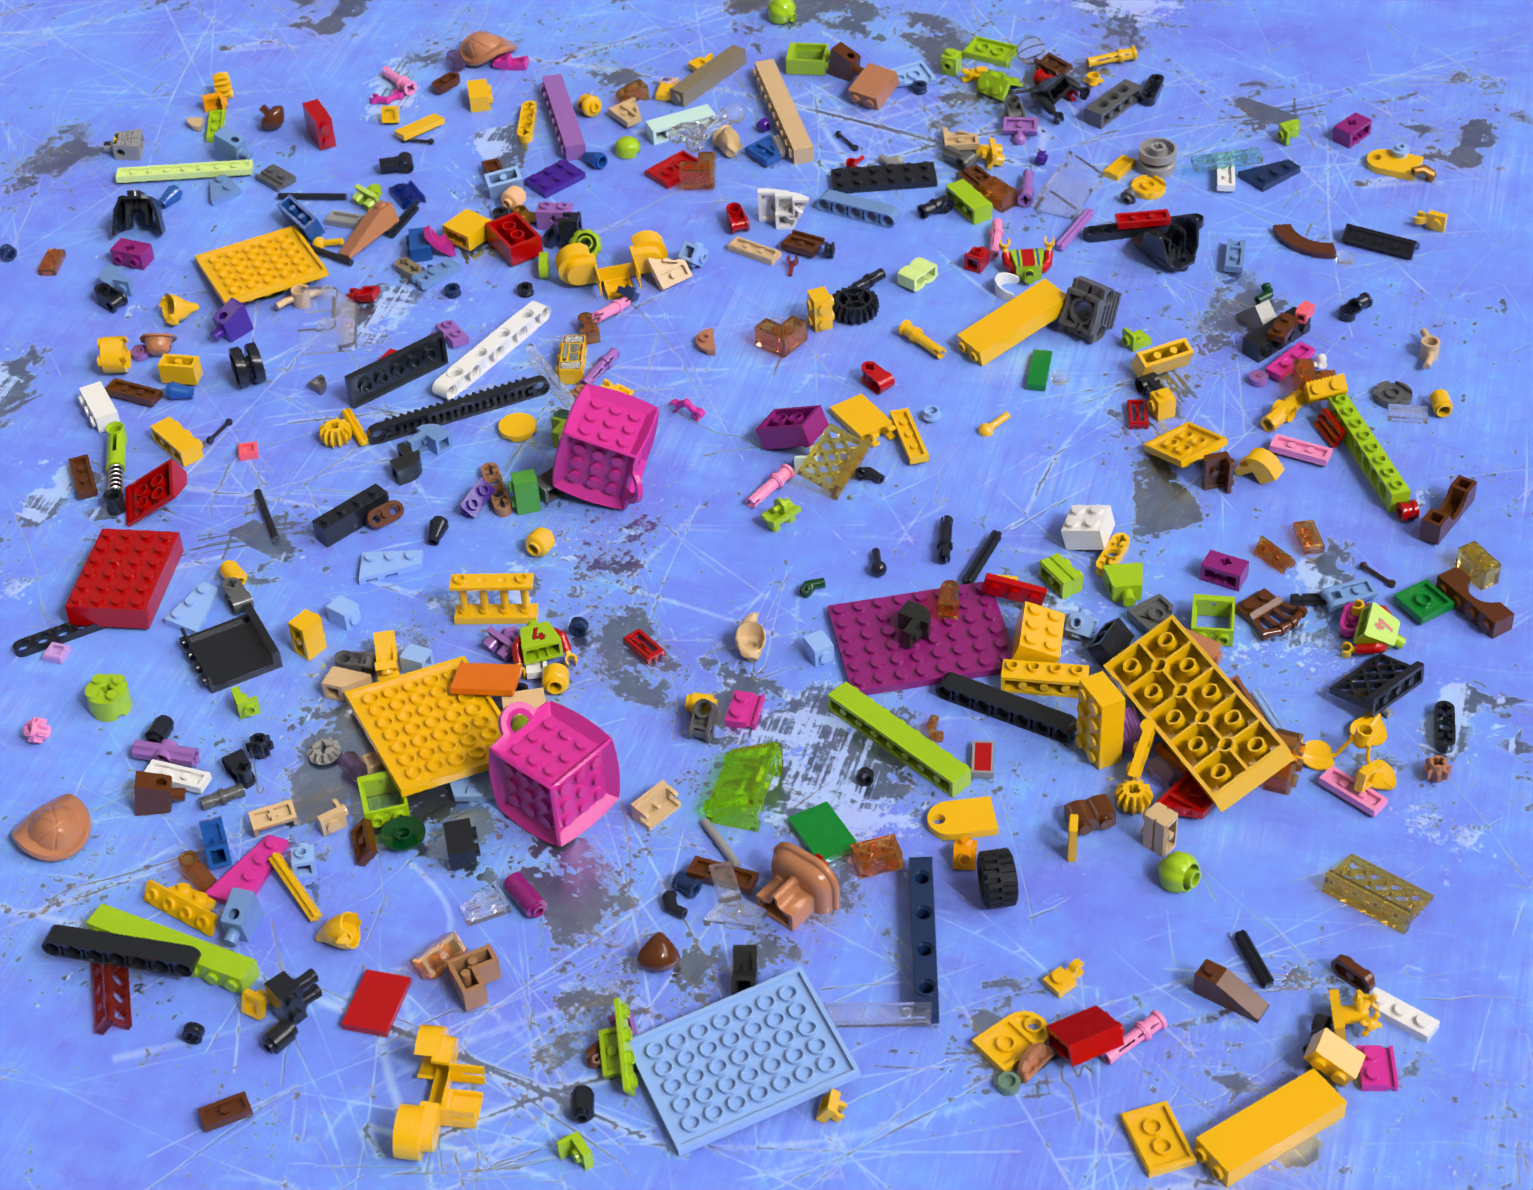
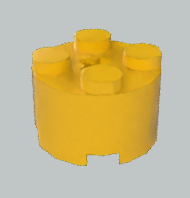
[97,336,131,374]

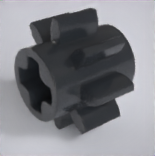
[246,733,274,759]

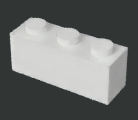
[78,381,120,434]

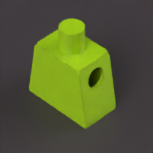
[1102,562,1143,607]

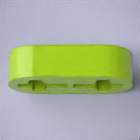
[539,252,549,279]

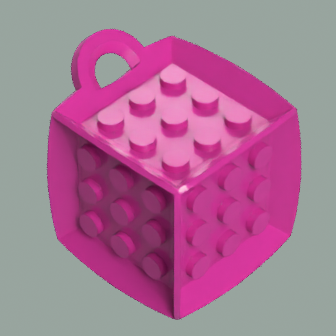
[552,384,659,510]
[489,701,620,847]

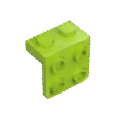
[975,69,1023,101]

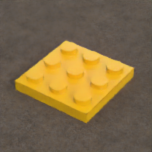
[1143,421,1228,468]

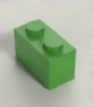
[508,468,541,515]

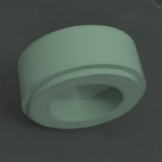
[996,1071,1021,1096]

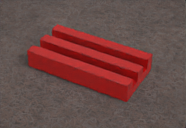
[1127,399,1149,429]
[1313,408,1347,448]
[623,628,665,665]

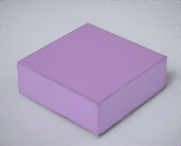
[42,642,72,665]

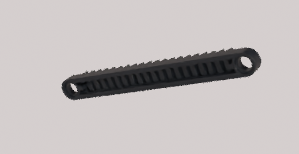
[367,375,550,444]

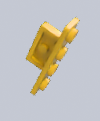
[143,880,218,936]

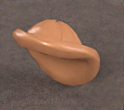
[460,31,518,66]
[11,793,91,862]

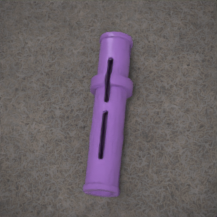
[579,347,620,385]

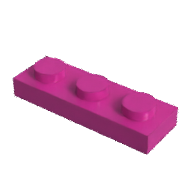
[1265,342,1315,381]

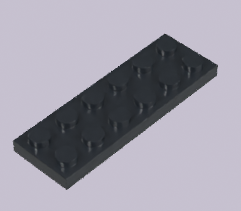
[831,161,937,194]
[344,330,449,409]

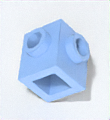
[678,241,709,268]
[1064,608,1100,639]

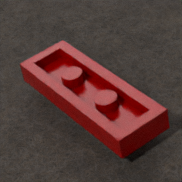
[1114,209,1171,230]
[981,573,1047,606]

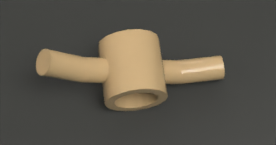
[274,284,329,310]
[1419,328,1441,369]

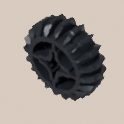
[832,285,879,325]

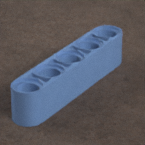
[816,189,902,228]

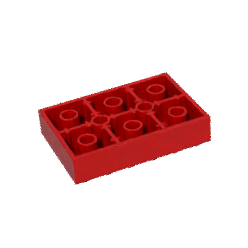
[65,528,184,629]

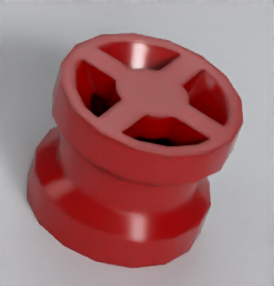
[1396,499,1419,522]

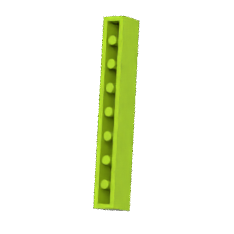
[827,682,971,798]
[86,903,260,994]

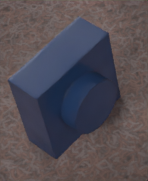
[543,223,560,249]
[616,285,640,301]

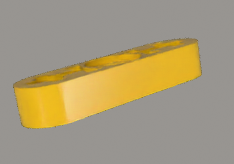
[1095,533,1130,577]

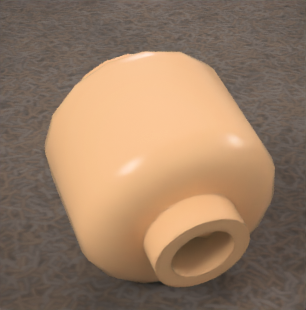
[500,185,526,211]

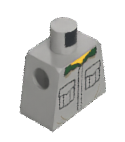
[104,129,145,160]

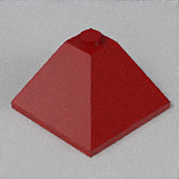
[125,458,187,527]

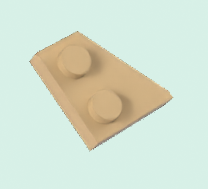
[608,97,641,128]
[942,127,979,151]
[645,257,693,291]

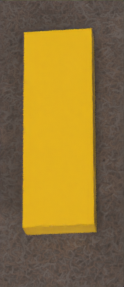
[394,113,445,141]

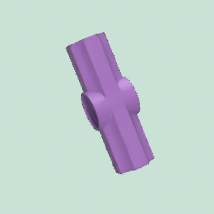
[131,739,200,767]

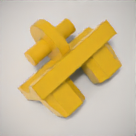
[976,137,1005,169]

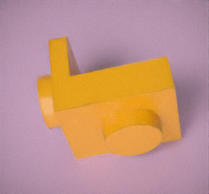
[201,91,228,113]
[953,837,978,870]

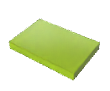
[962,36,1020,67]

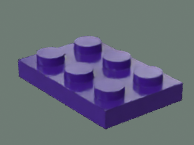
[524,159,586,199]

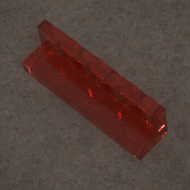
[91,962,132,1035]

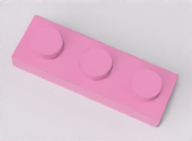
[1269,434,1333,466]
[1318,766,1388,817]

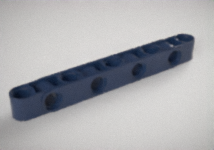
[909,857,939,1024]

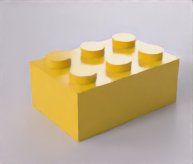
[1011,601,1065,663]

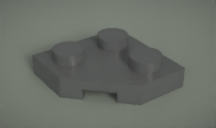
[1127,594,1173,633]

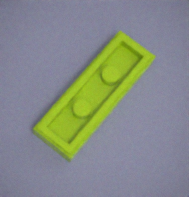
[206,109,227,143]

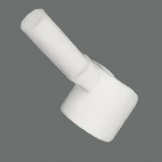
[1302,354,1327,372]

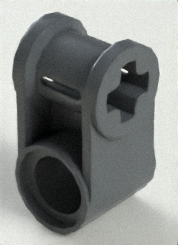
[1004,94,1026,117]
[222,577,254,615]
[334,650,376,677]
[688,699,718,742]

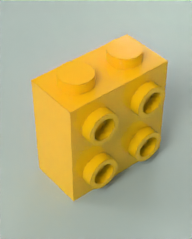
[442,208,492,252]

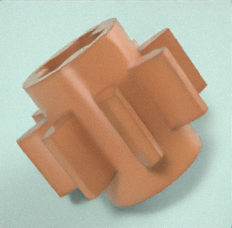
[1422,755,1452,783]

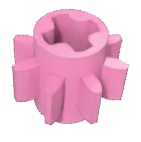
[23,717,51,744]

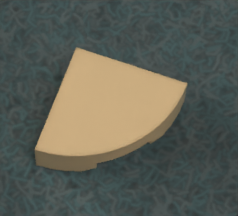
[187,117,204,132]

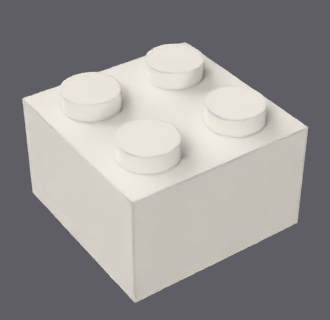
[1061,504,1115,550]

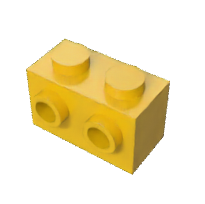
[806,286,835,332]

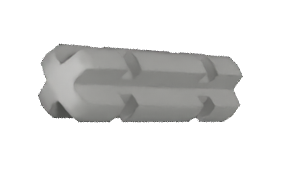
[772,134,787,159]

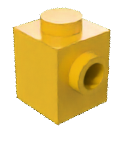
[1148,387,1176,421]

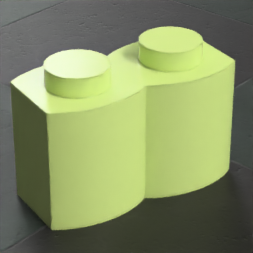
[897,257,938,292]

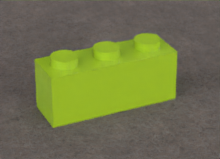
[946,179,993,225]

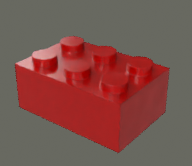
[485,212,543,266]

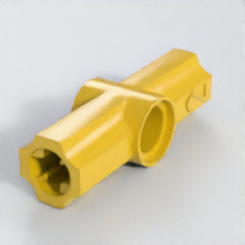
[1260,389,1307,433]

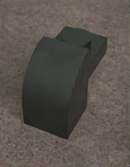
[390,442,422,486]
[898,600,931,649]
[731,945,758,995]

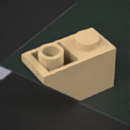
[322,666,373,702]

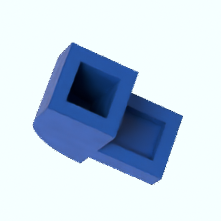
[199,816,232,870]

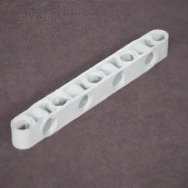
[432,301,551,400]

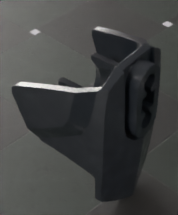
[112,190,166,236]
[1132,215,1199,272]

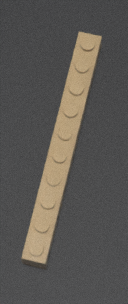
[752,59,814,165]

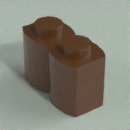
[1064,794,1116,836]

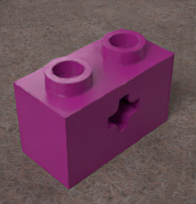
[1333,112,1372,149]
[110,238,154,270]
[1200,549,1249,592]

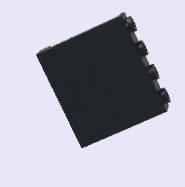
[179,603,283,694]

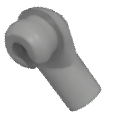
[878,154,904,165]

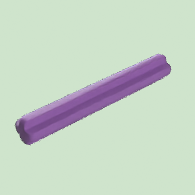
[1055,208,1094,251]

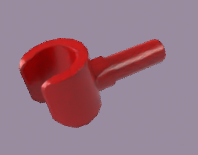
[846,155,864,168]

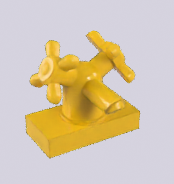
[1329,989,1382,1042]

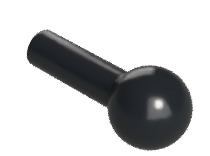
[871,548,887,577]

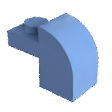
[100,264,135,297]
[406,424,453,456]

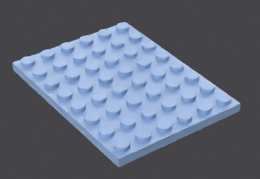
[630,966,861,1156]

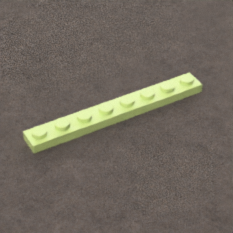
[116,159,254,183]

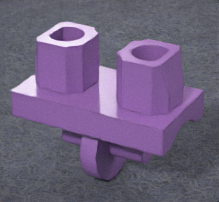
[483,626,519,662]

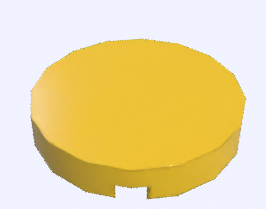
[1131,175,1166,200]
[498,413,537,442]

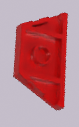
[1154,772,1216,819]

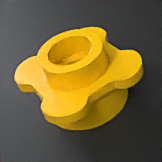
[1083,72,1103,87]

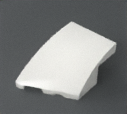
[757,188,809,230]

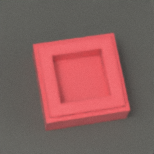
[238,441,259,461]

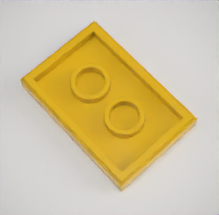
[1120,1100,1197,1178]

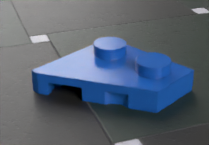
[745,135,780,167]

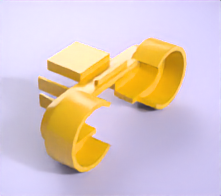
[555,230,668,300]
[392,1024,486,1161]

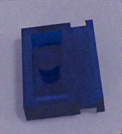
[389,180,426,210]

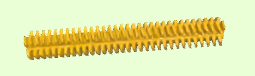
[268,852,322,922]

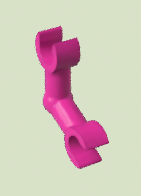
[369,89,404,105]
[668,398,706,422]

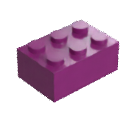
[755,405,829,450]

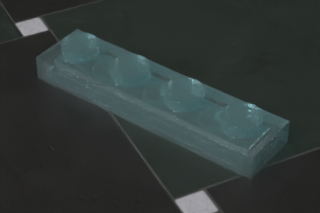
[1190,147,1263,172]

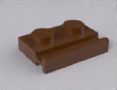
[956,164,997,192]
[781,229,825,258]

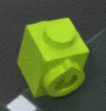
[940,48,962,77]

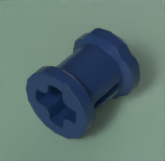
[672,870,702,899]

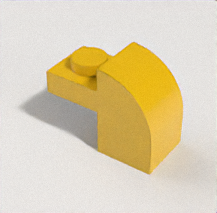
[1234,448,1285,485]

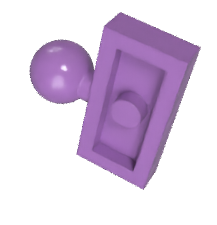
[1003,117,1038,145]
[430,319,469,348]

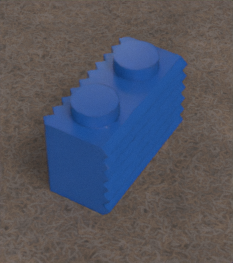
[405,227,433,262]

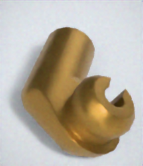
[1411,165,1437,182]

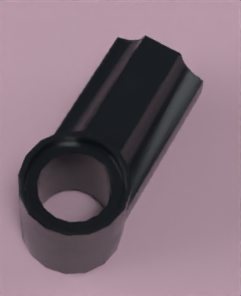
[379,152,414,174]
[1135,372,1165,397]

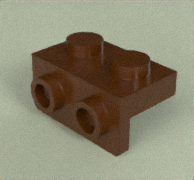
[1033,52,1074,76]
[1201,451,1236,494]

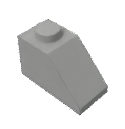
[1235,300,1277,331]

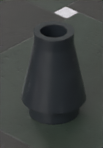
[427,516,449,546]

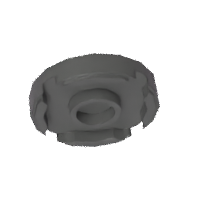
[1373,381,1413,410]

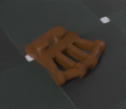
[1235,588,1307,641]

